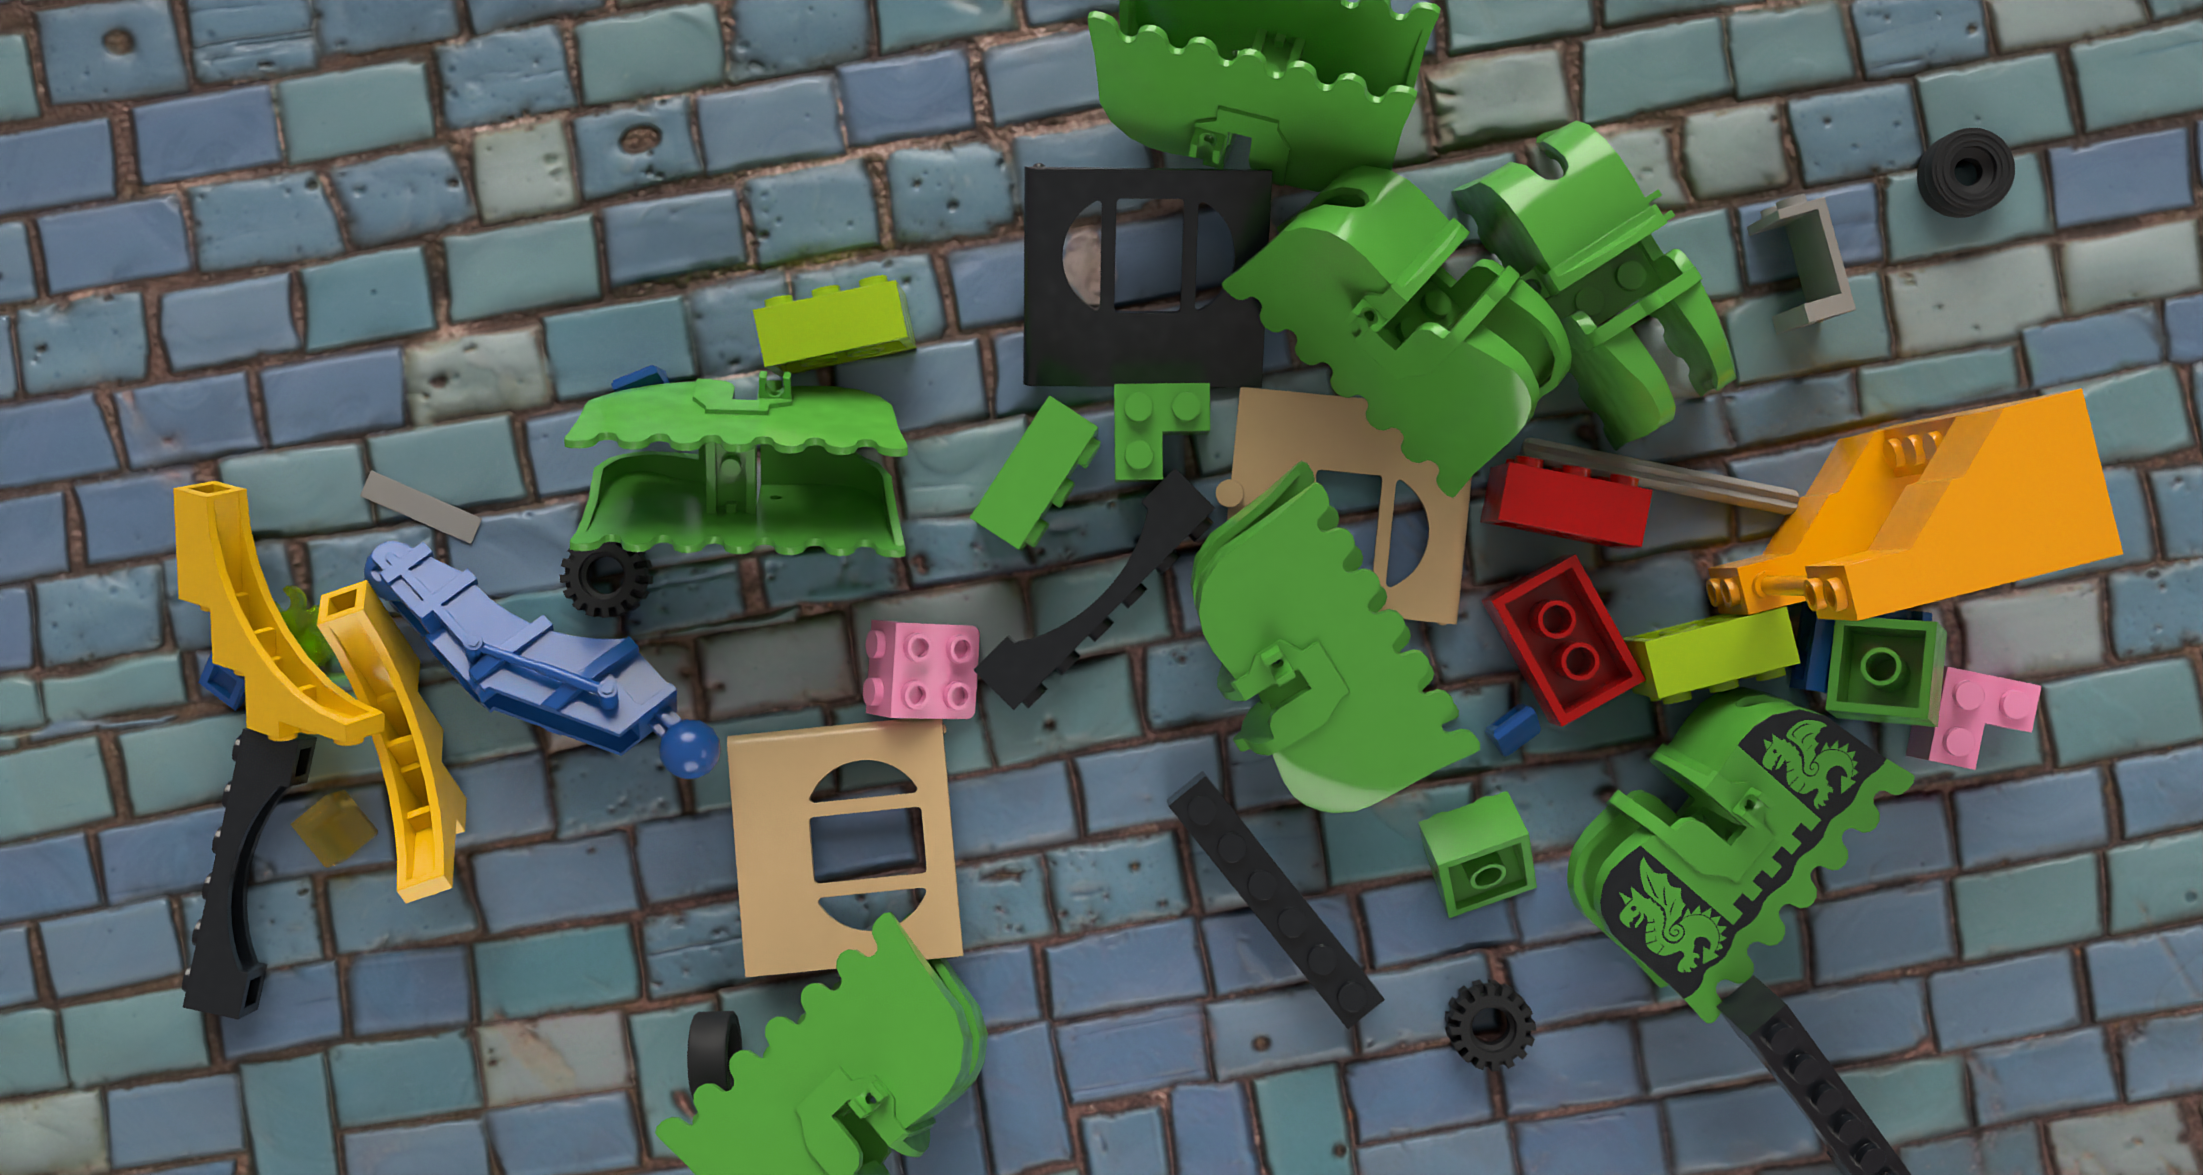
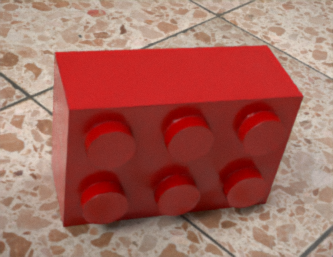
[1480,456,1653,549]
[1481,554,1646,727]

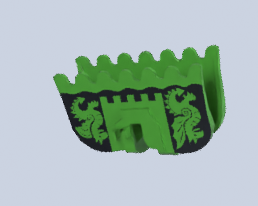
[1567,687,1915,1024]

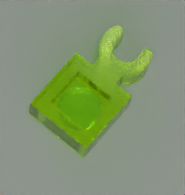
[274,585,335,668]

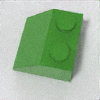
[1418,791,1537,918]

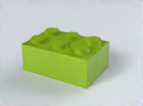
[753,275,917,377]
[1623,606,1801,704]

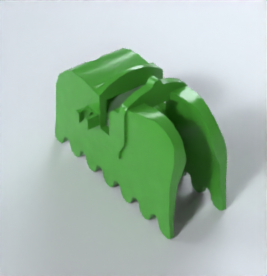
[1087,0,1441,192]
[1451,120,1737,451]
[1221,165,1572,498]
[564,371,908,558]
[1190,460,1480,813]
[655,912,988,1175]

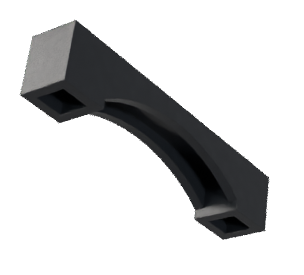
[974,468,1215,710]
[182,728,317,1020]
[1167,771,1385,1029]
[1716,975,1911,1175]

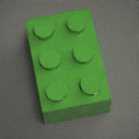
[970,395,1101,551]

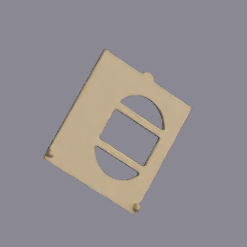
[1216,387,1472,625]
[727,718,964,978]

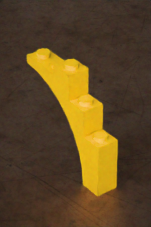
[173,481,385,746]
[317,580,467,903]

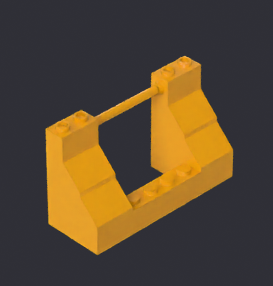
[1706,388,2123,621]

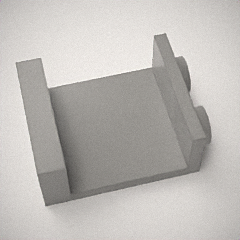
[1747,194,1856,334]

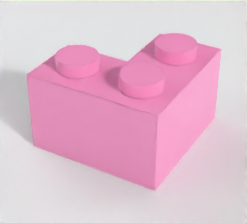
[1906,666,2041,770]

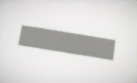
[360,470,482,544]

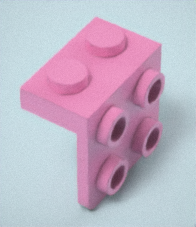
[863,620,980,719]

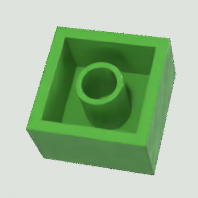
[1825,618,1947,727]

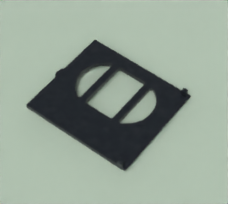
[1023,163,1273,388]

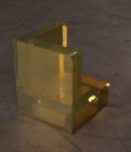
[290,790,378,868]

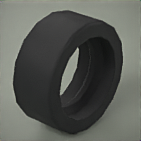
[687,1011,742,1099]

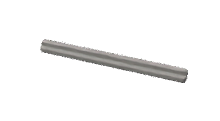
[1520,437,1799,515]

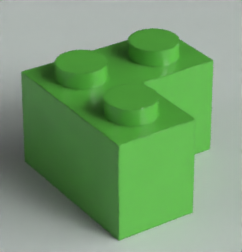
[1114,383,1210,482]

